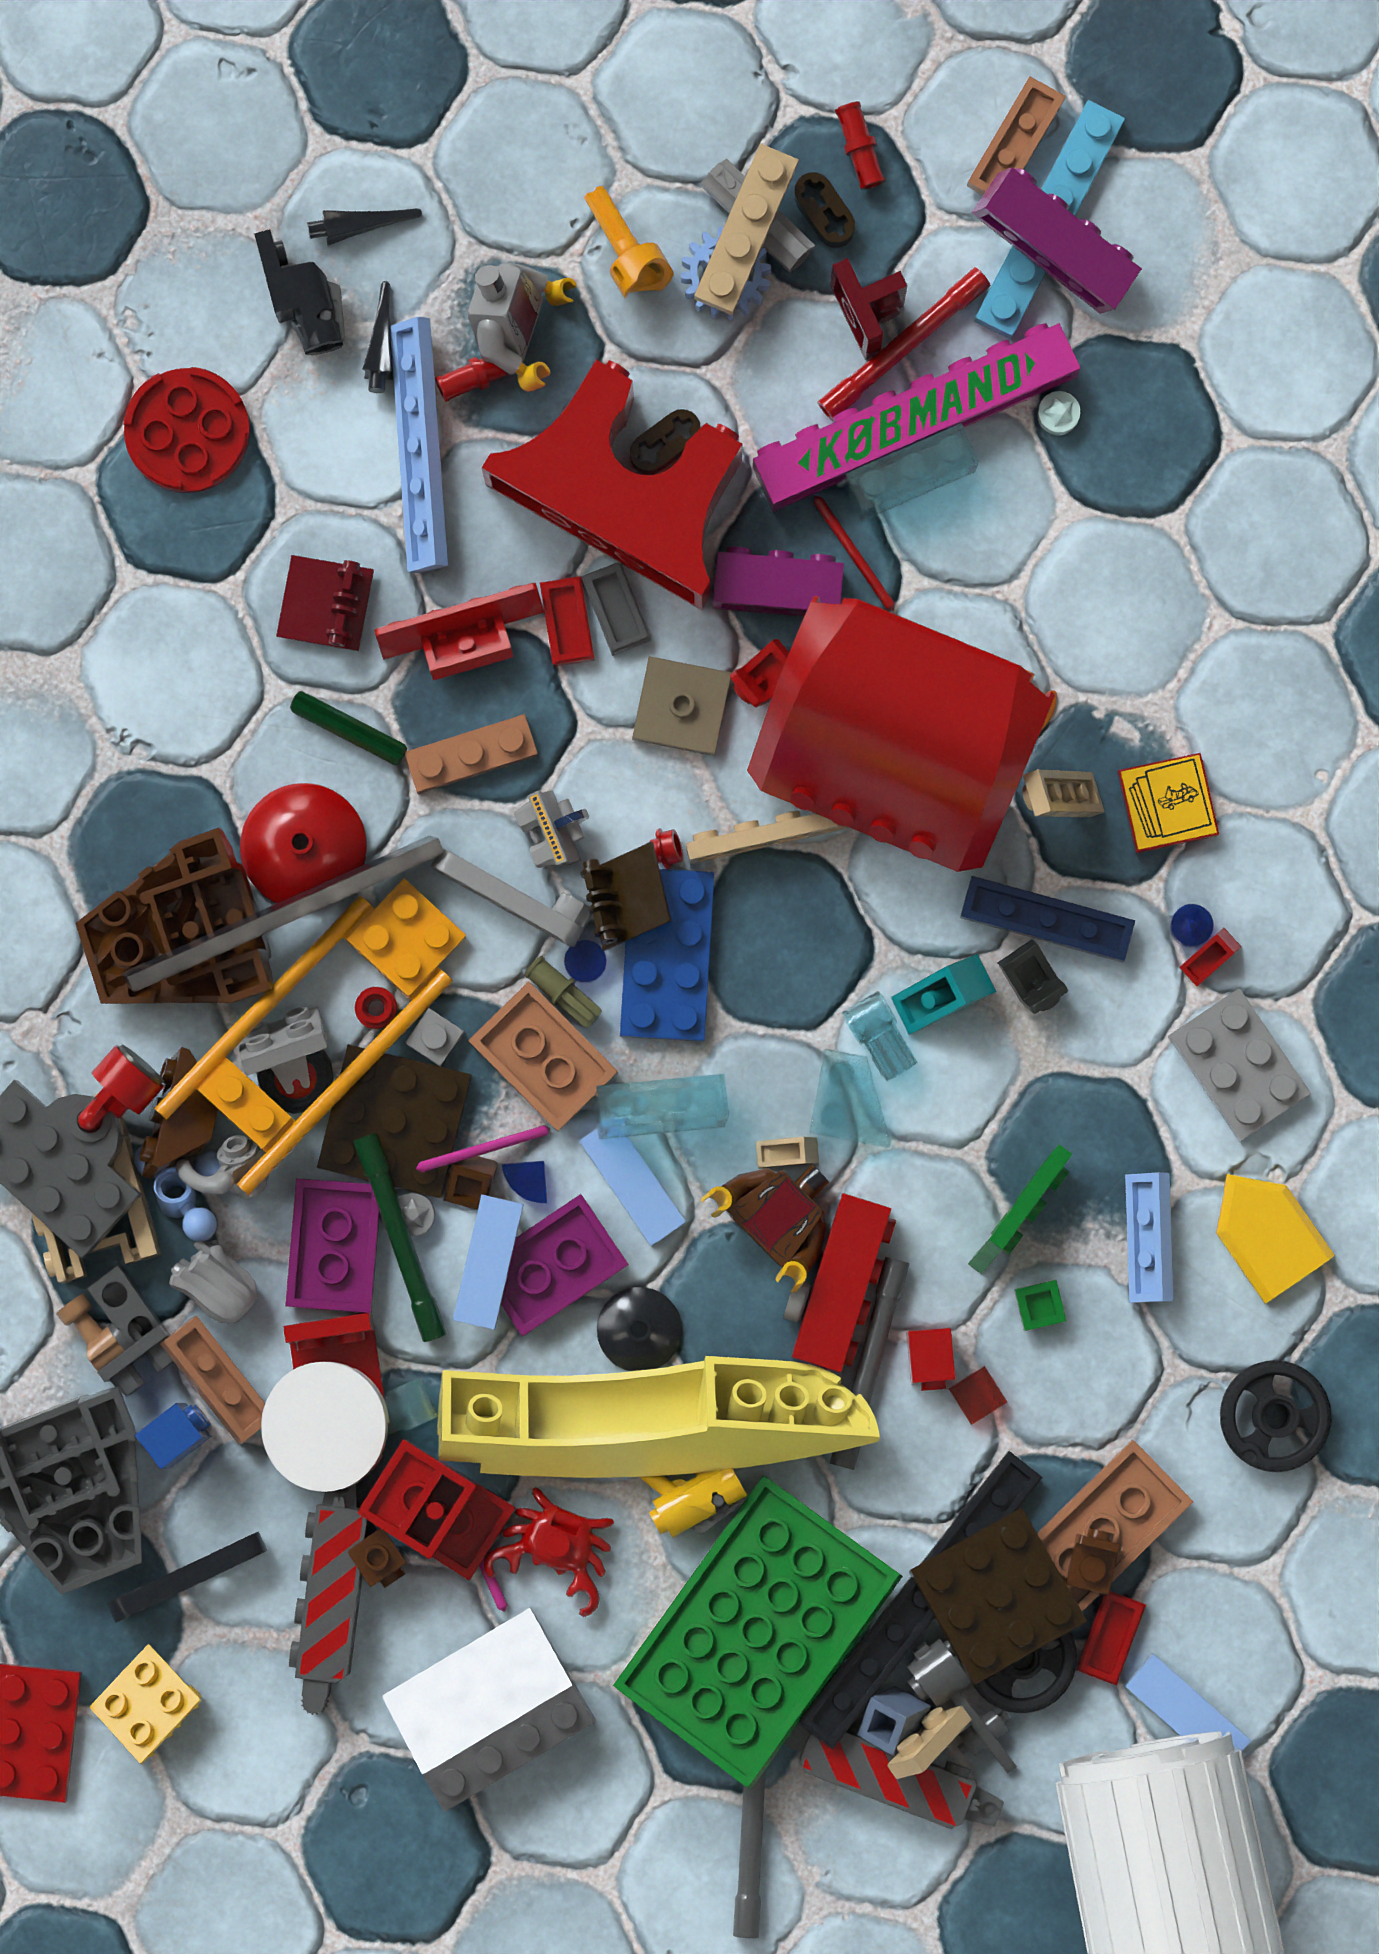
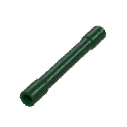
[353,1132,447,1342]

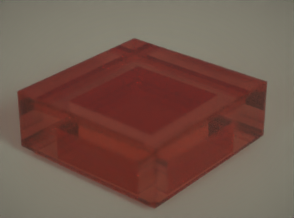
[948,1366,1007,1425]

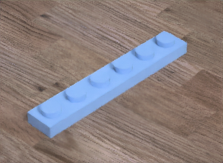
[390,316,448,573]

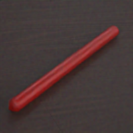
[813,496,895,611]

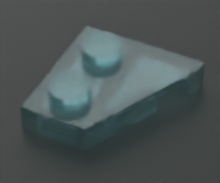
[809,1049,891,1148]

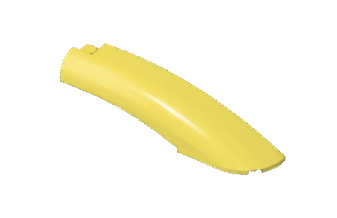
[437,1356,880,1478]

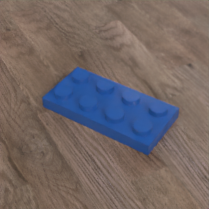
[620,869,714,1042]

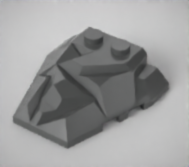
[0,1386,143,1594]

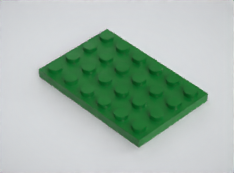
[613,1475,903,1789]

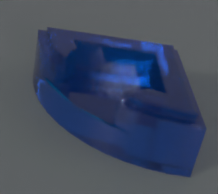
[502,1161,548,1204]

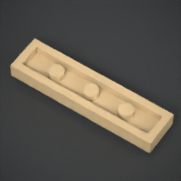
[694,143,799,316]
[1022,769,1105,817]
[686,811,849,865]

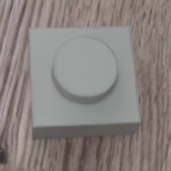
[405,1008,465,1067]

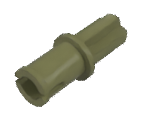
[524,956,602,1028]

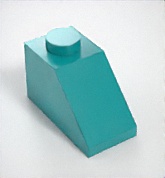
[891,954,996,1035]

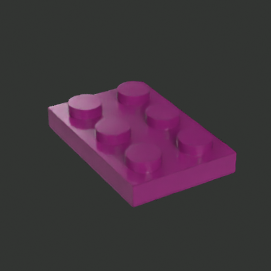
[285,1178,380,1313]
[501,1194,629,1337]

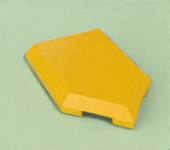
[1216,1174,1335,1304]

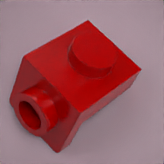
[729,638,789,708]

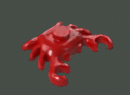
[484,1487,614,1617]

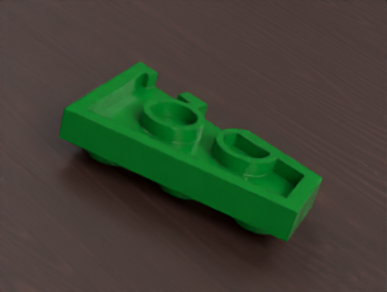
[968,1144,1072,1274]

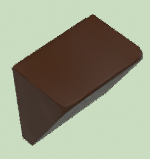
[443,1156,498,1210]

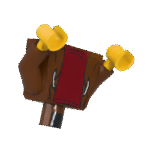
[701,1165,830,1293]

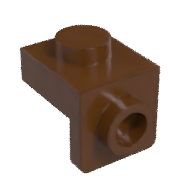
[348,1529,409,1588]

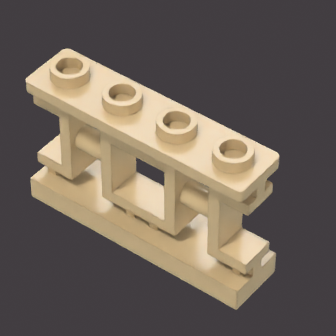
[32,1093,162,1284]

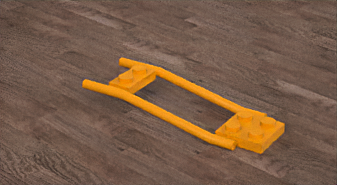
[154,878,466,1196]

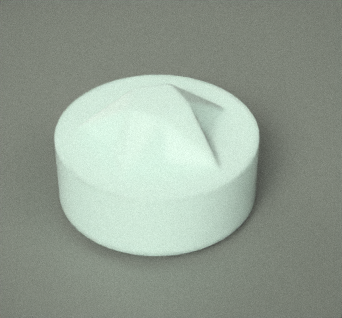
[1037,391,1080,435]

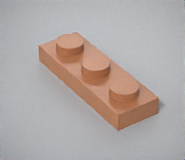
[967,76,1066,195]
[405,714,538,794]
[160,1316,265,1444]

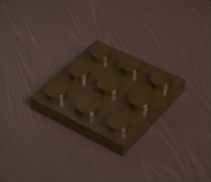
[317,1044,472,1199]
[909,1508,1087,1686]

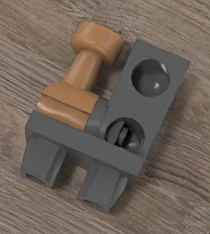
[56,1265,174,1397]

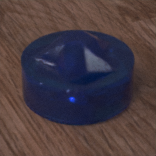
[1170,904,1214,948]

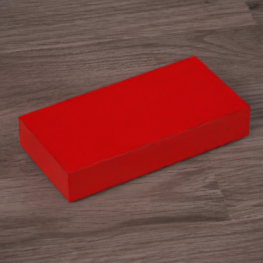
[540,576,595,667]
[1076,1591,1146,1686]

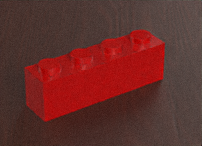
[791,1193,896,1373]

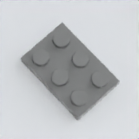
[1168,988,1311,1142]

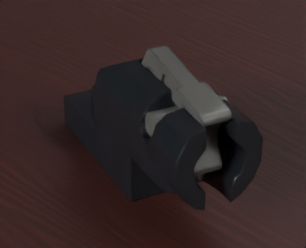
[254,229,345,355]

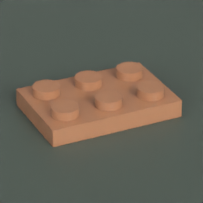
[468,981,619,1132]

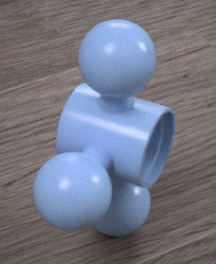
[134,1146,221,1241]

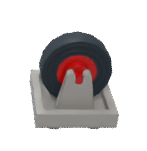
[239,1007,334,1114]

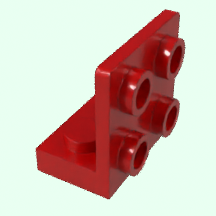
[283,1313,384,1397]

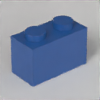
[135,1403,212,1469]

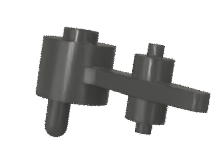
[906,1639,1017,1774]

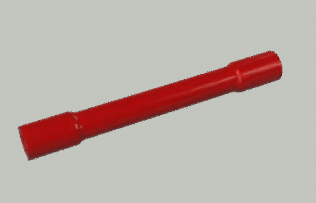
[817,267,991,421]

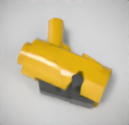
[639,1468,747,1538]

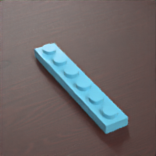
[974,100,1125,340]

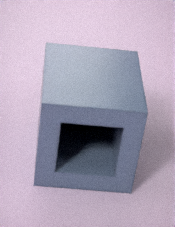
[857,1686,931,1755]

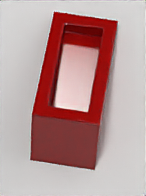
[1179,928,1242,986]

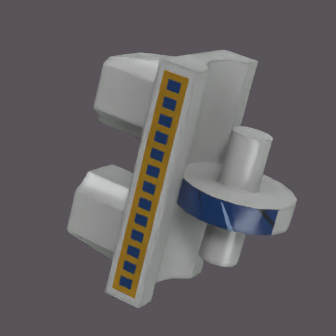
[514,791,589,868]

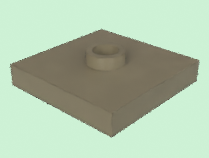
[632,656,731,756]

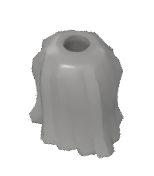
[169,1240,258,1324]

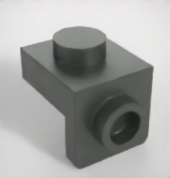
[997,939,1068,1014]

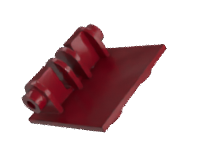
[276,555,374,651]

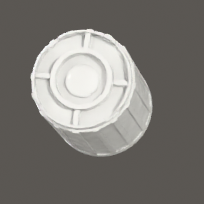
[1056,1731,1285,1954]

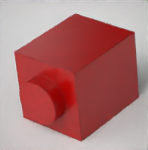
[906,1328,955,1391]

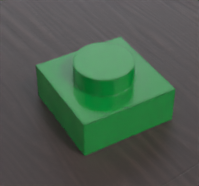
[1014,1280,1066,1331]

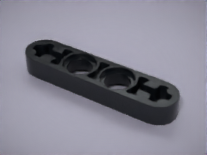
[107,1531,268,1623]

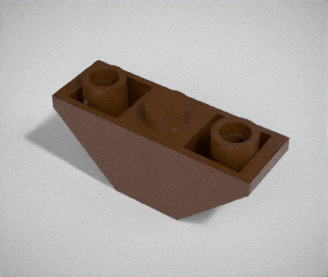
[139,1047,218,1179]

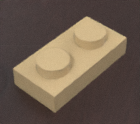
[887,1706,972,1779]

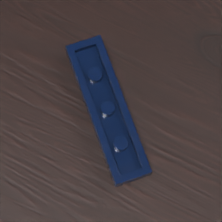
[960,876,1136,963]

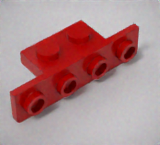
[374,583,544,681]

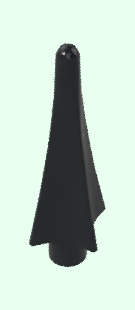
[307,208,422,246]
[362,281,393,393]

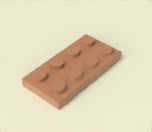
[1037,1440,1194,1611]

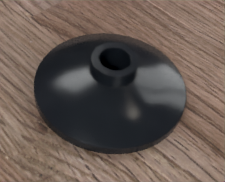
[597,1287,682,1371]

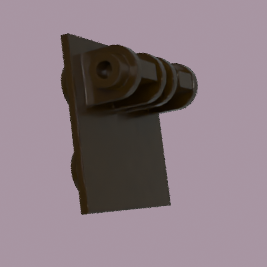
[580,842,672,951]

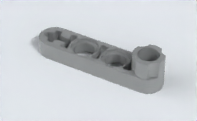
[431,848,593,948]

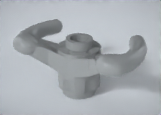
[175,1135,269,1198]

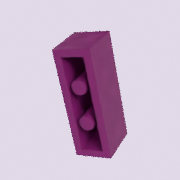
[713,546,844,617]

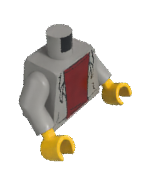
[468,262,577,392]

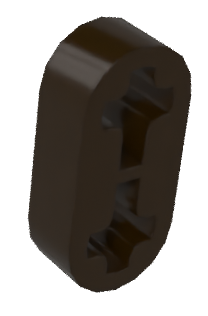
[794,172,855,248]
[630,409,701,475]

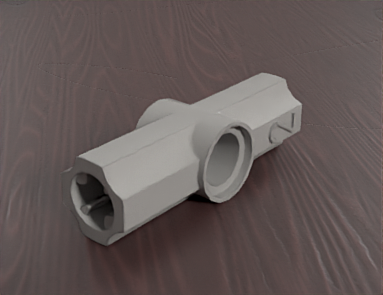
[701,158,815,273]

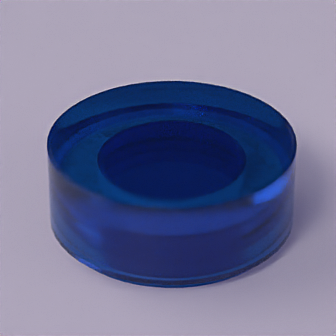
[564,940,607,983]

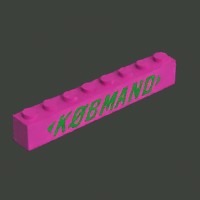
[752,323,1080,512]

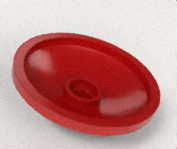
[240,783,367,903]

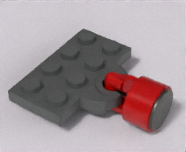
[0,1044,164,1259]

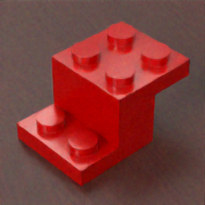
[357,1439,516,1581]

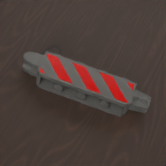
[289,1483,370,1715]
[784,1724,1004,1829]

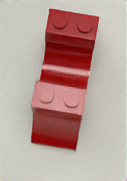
[482,359,743,611]

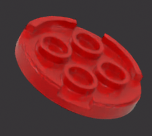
[123,367,250,493]

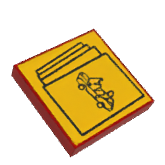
[1117,753,1219,854]

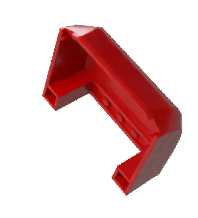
[747,596,1055,872]

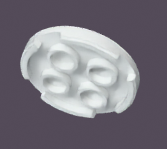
[261,1361,390,1492]

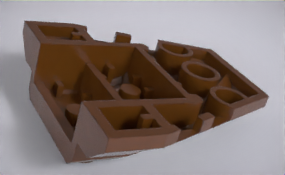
[75,827,273,1004]

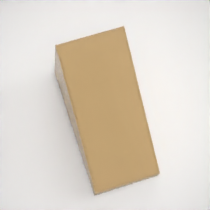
[756,1137,819,1168]

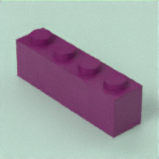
[971,167,1142,314]

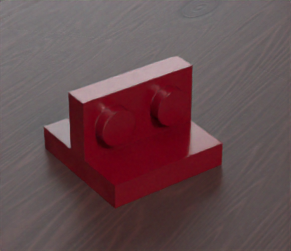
[830,258,908,360]

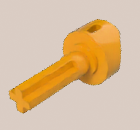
[584,186,674,298]

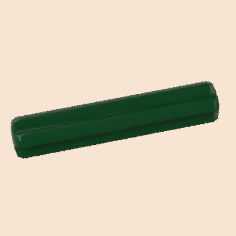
[290,691,407,765]

